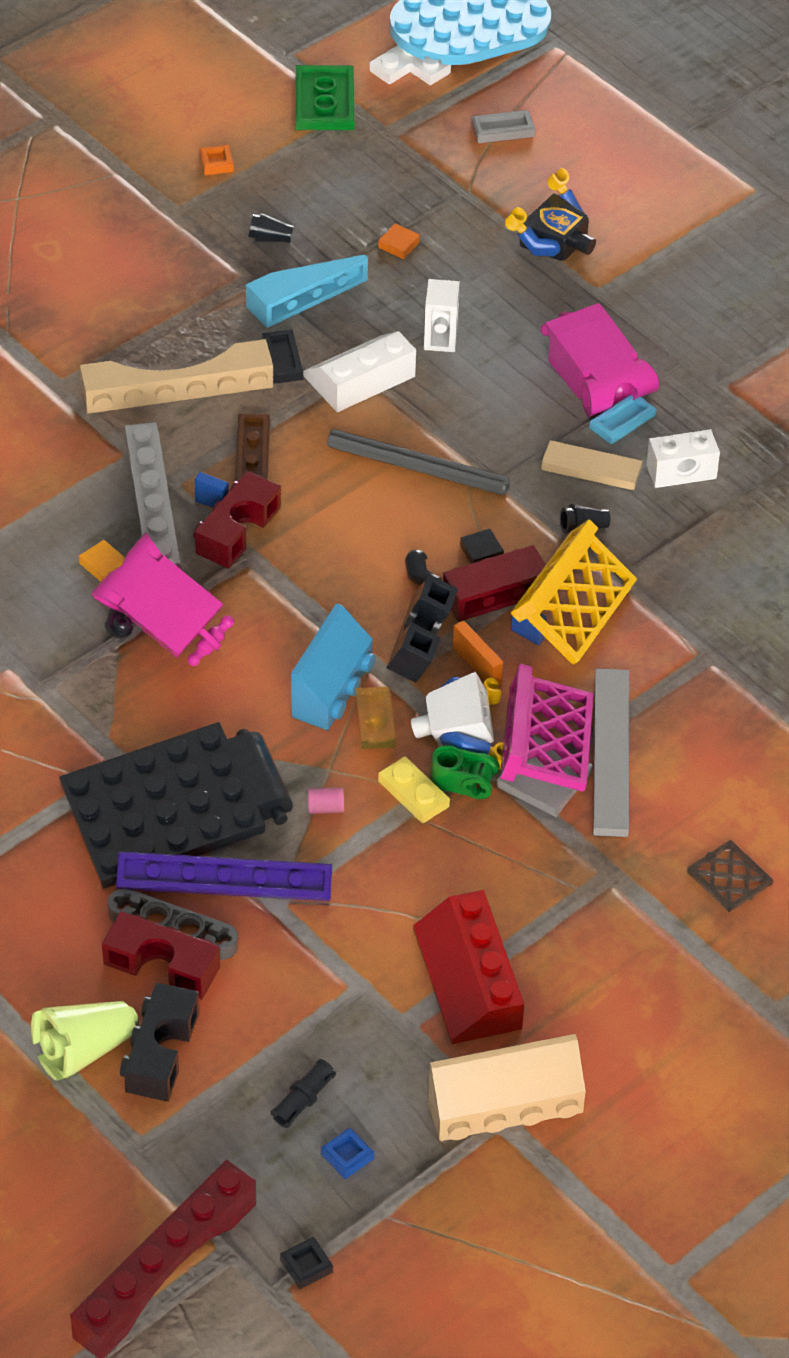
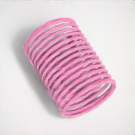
[308,787,344,814]

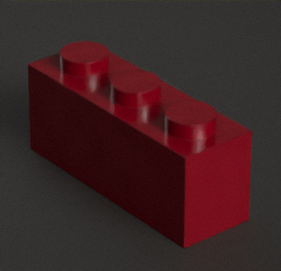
[443,545,546,622]

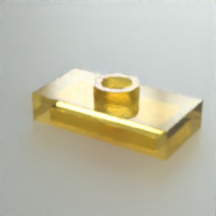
[356,686,396,749]

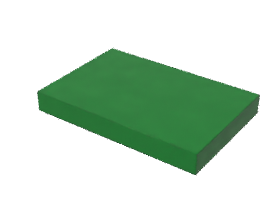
[296,65,355,130]

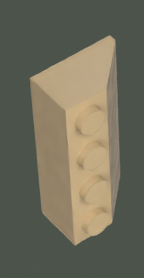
[428,1034,586,1141]

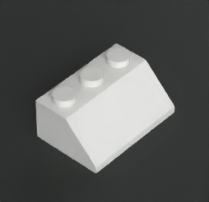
[303,331,416,412]

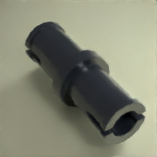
[271,1059,336,1128]

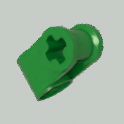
[430,745,499,799]

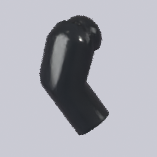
[405,549,442,585]
[105,608,133,639]

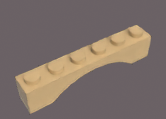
[80,339,273,414]

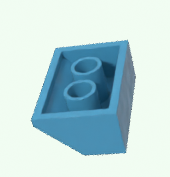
[291,603,376,731]

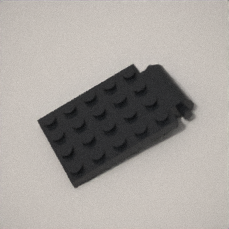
[59,722,293,889]

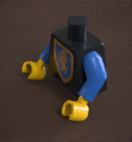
[505,168,596,261]

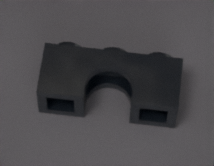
[386,574,458,683]
[120,983,199,1102]

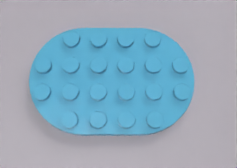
[389,0,551,65]

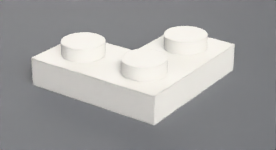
[370,45,451,85]

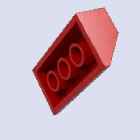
[413,889,524,1044]

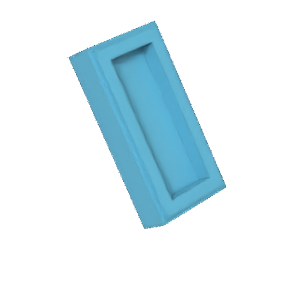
[589,395,657,445]

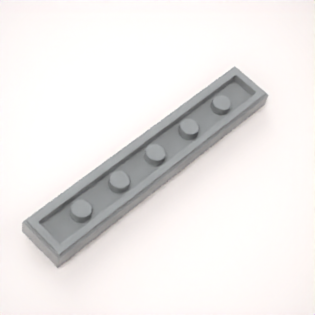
[593,668,629,837]

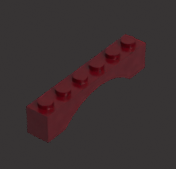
[70,1159,256,1358]

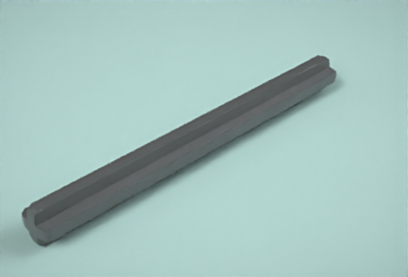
[328,429,510,495]

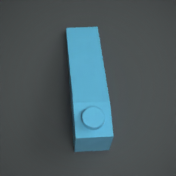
[246,254,368,328]

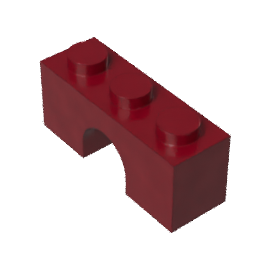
[193,471,281,569]
[102,911,220,1000]

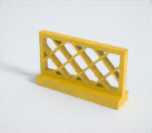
[511,519,637,665]

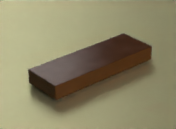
[235,414,270,481]

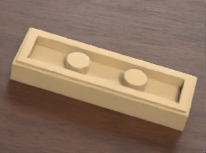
[541,440,643,490]

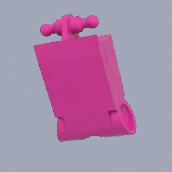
[540,303,659,417]
[91,532,234,666]

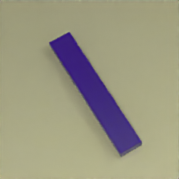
[116,851,332,901]

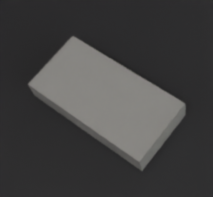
[471,110,535,143]

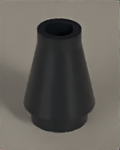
[248,212,294,243]
[560,504,611,533]

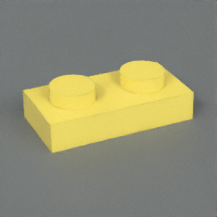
[378,756,450,824]

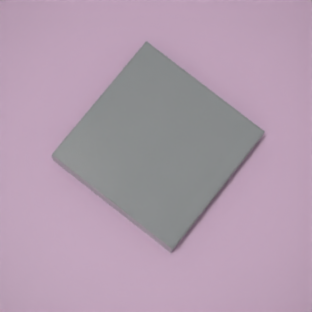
[497,735,593,817]

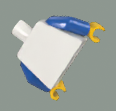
[411,672,504,770]

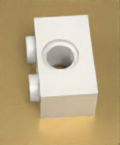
[424,279,460,352]
[646,429,720,488]

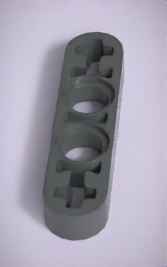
[108,889,238,960]

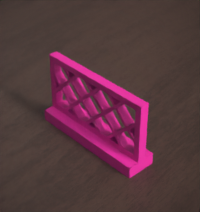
[500,663,594,792]

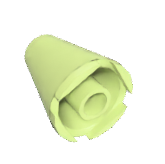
[31,1001,138,1080]

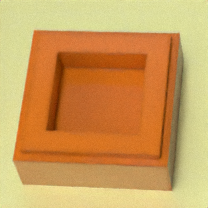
[199,145,234,175]
[378,223,420,260]

